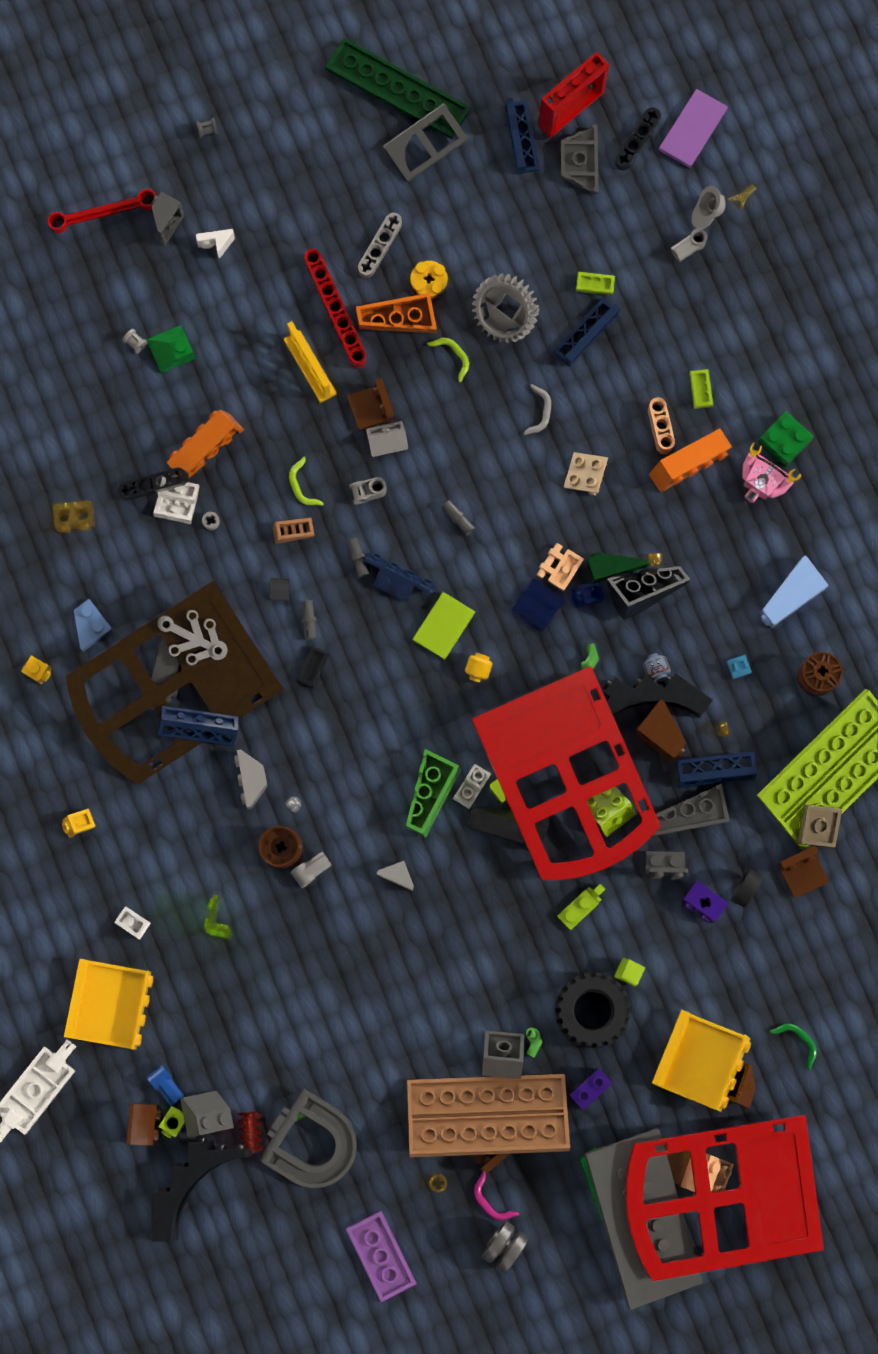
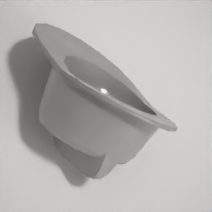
[692,186,725,229]

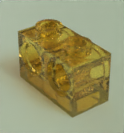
[53,500,95,532]

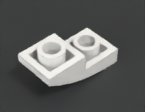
[453,764,491,809]

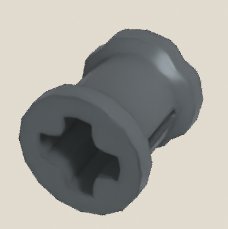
[196,118,218,138]

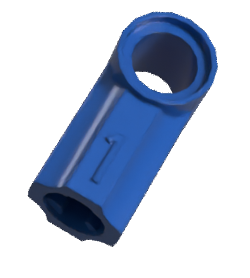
[146,1065,185,1106]

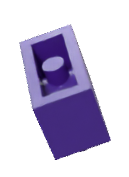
[682,880,729,923]
[569,1068,613,1110]

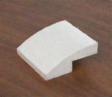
[153,477,199,524]

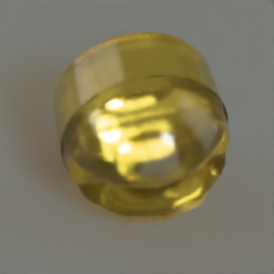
[647,553,662,566]
[715,721,730,737]

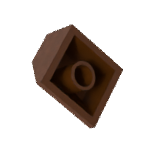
[126,1103,161,1145]

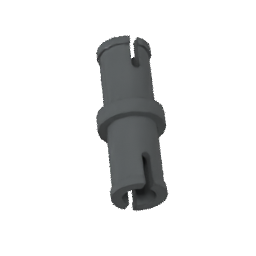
[442,500,475,536]
[346,538,370,578]
[301,600,317,640]

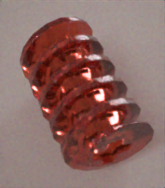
[237,1112,264,1153]

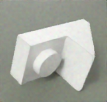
[196,229,235,258]
[114,906,151,940]

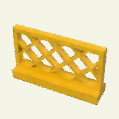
[284,321,337,403]

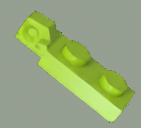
[557,884,606,931]

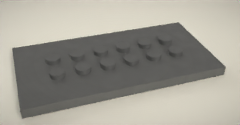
[584,1128,703,1310]

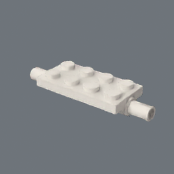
[0,1039,77,1142]

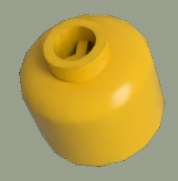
[465,653,493,682]

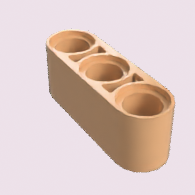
[648,397,675,454]

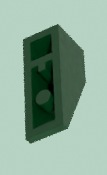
[586,552,649,584]

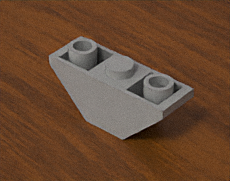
[234,750,267,809]

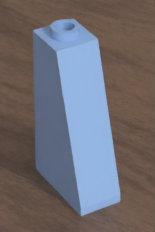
[760,555,829,628]

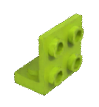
[587,787,636,838]

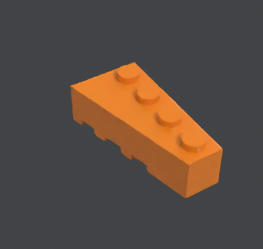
[356,293,437,334]
[166,410,244,478]
[649,429,732,493]

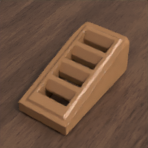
[272,518,315,544]

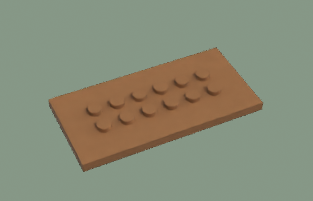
[407,1074,570,1157]

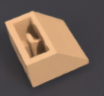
[680,1153,734,1192]

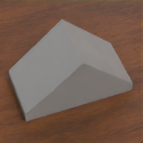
[377,861,414,891]

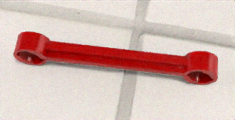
[48,189,156,234]

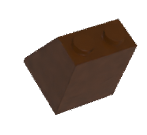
[634,699,686,763]

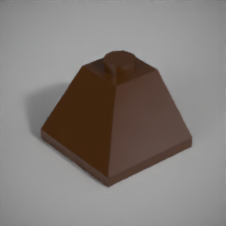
[727,1063,756,1108]

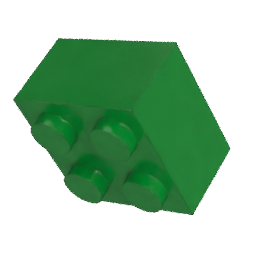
[757,411,814,468]

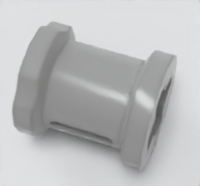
[122,329,148,354]

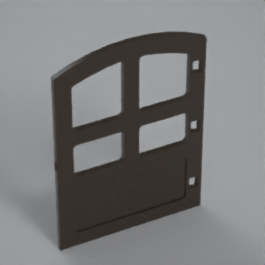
[66,580,283,784]

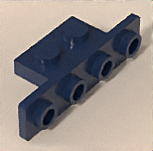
[364,553,436,602]

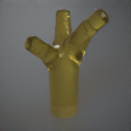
[728,184,756,209]

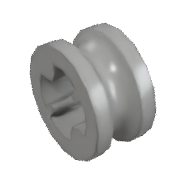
[202,512,220,530]

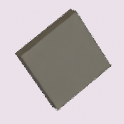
[798,804,842,847]

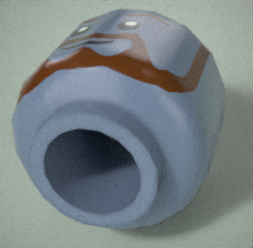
[643,653,671,683]

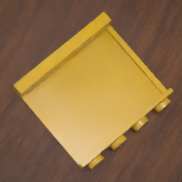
[64,959,153,1050]
[652,1009,751,1112]

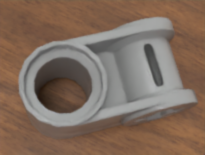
[349,477,387,505]

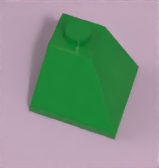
[146,325,195,373]

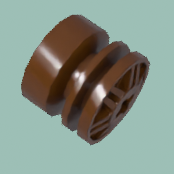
[797,652,843,697]
[258,826,303,868]

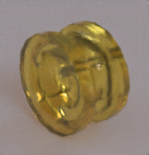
[429,1174,447,1192]

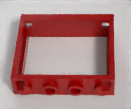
[538,52,610,139]

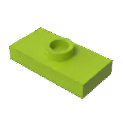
[576,272,615,296]
[689,369,713,409]

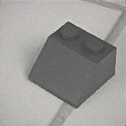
[151,191,184,246]
[482,1031,524,1079]
[180,1091,234,1138]

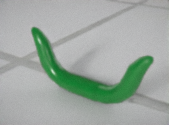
[769,1023,817,1071]

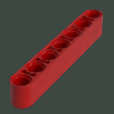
[304,249,367,369]

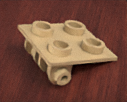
[564,452,608,496]

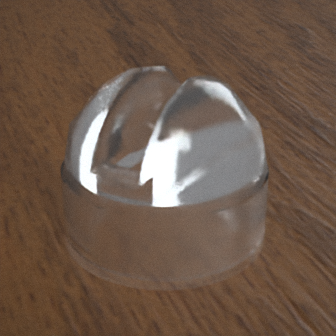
[284,797,301,813]

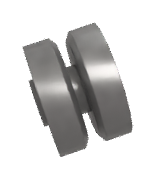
[481,1221,529,1274]

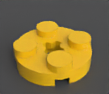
[411,261,448,299]

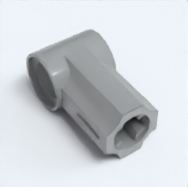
[671,229,707,262]
[290,852,332,888]

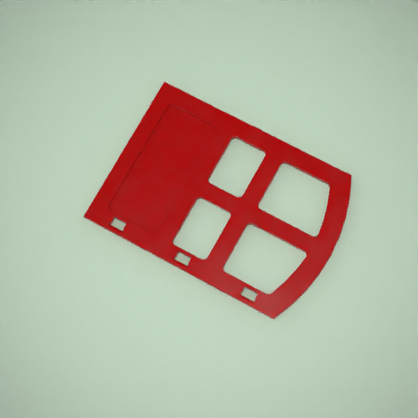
[471,666,661,880]
[625,1115,824,1281]

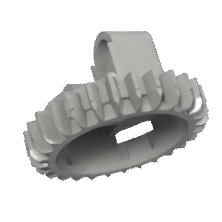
[472,273,539,343]

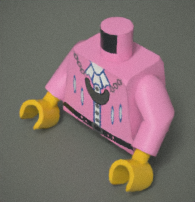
[742,442,801,503]

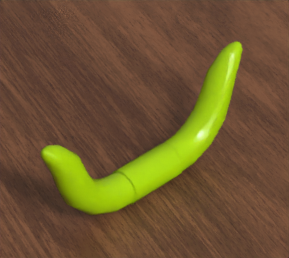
[427,338,469,383]
[289,457,324,506]

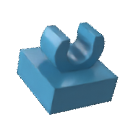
[726,655,752,680]

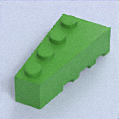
[406,749,461,838]

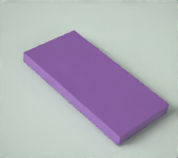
[659,89,728,168]
[346,1211,417,1302]

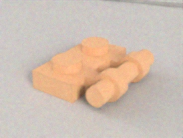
[536,543,584,592]

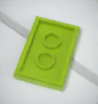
[413,592,475,660]

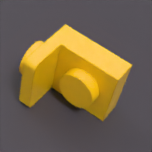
[21,655,52,684]
[62,809,95,838]

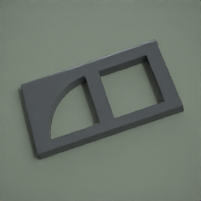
[383,103,469,182]

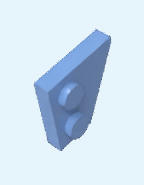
[74,599,113,652]

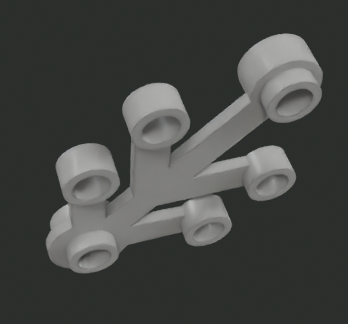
[157,610,227,665]

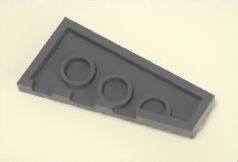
[653,784,730,836]

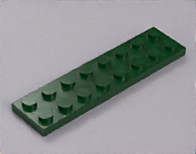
[325,37,471,140]

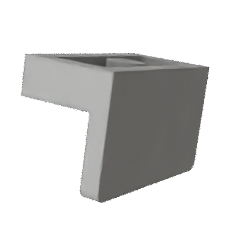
[366,421,408,457]

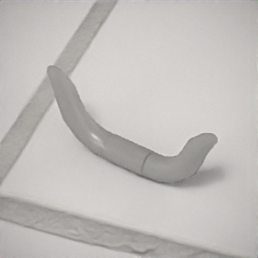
[524,384,551,435]

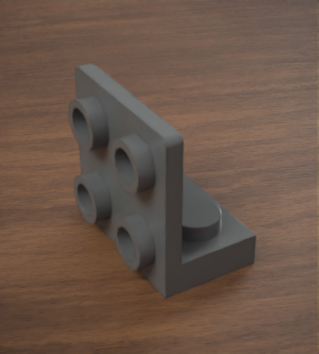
[645,851,688,879]

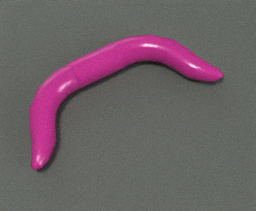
[474,1170,519,1221]

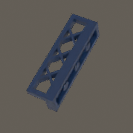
[505,97,539,174]
[553,298,620,367]
[157,705,238,746]
[677,752,757,788]

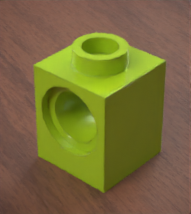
[159,1106,185,1138]

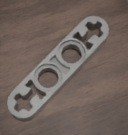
[358,213,402,278]

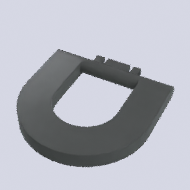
[259,1089,357,1188]

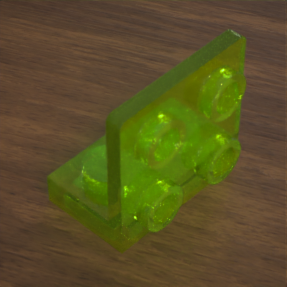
[203,894,233,940]

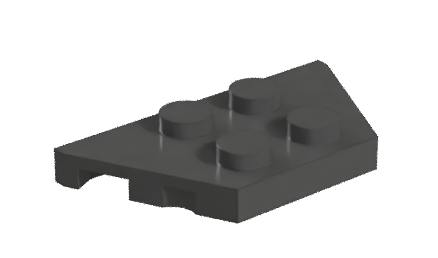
[560,124,599,194]

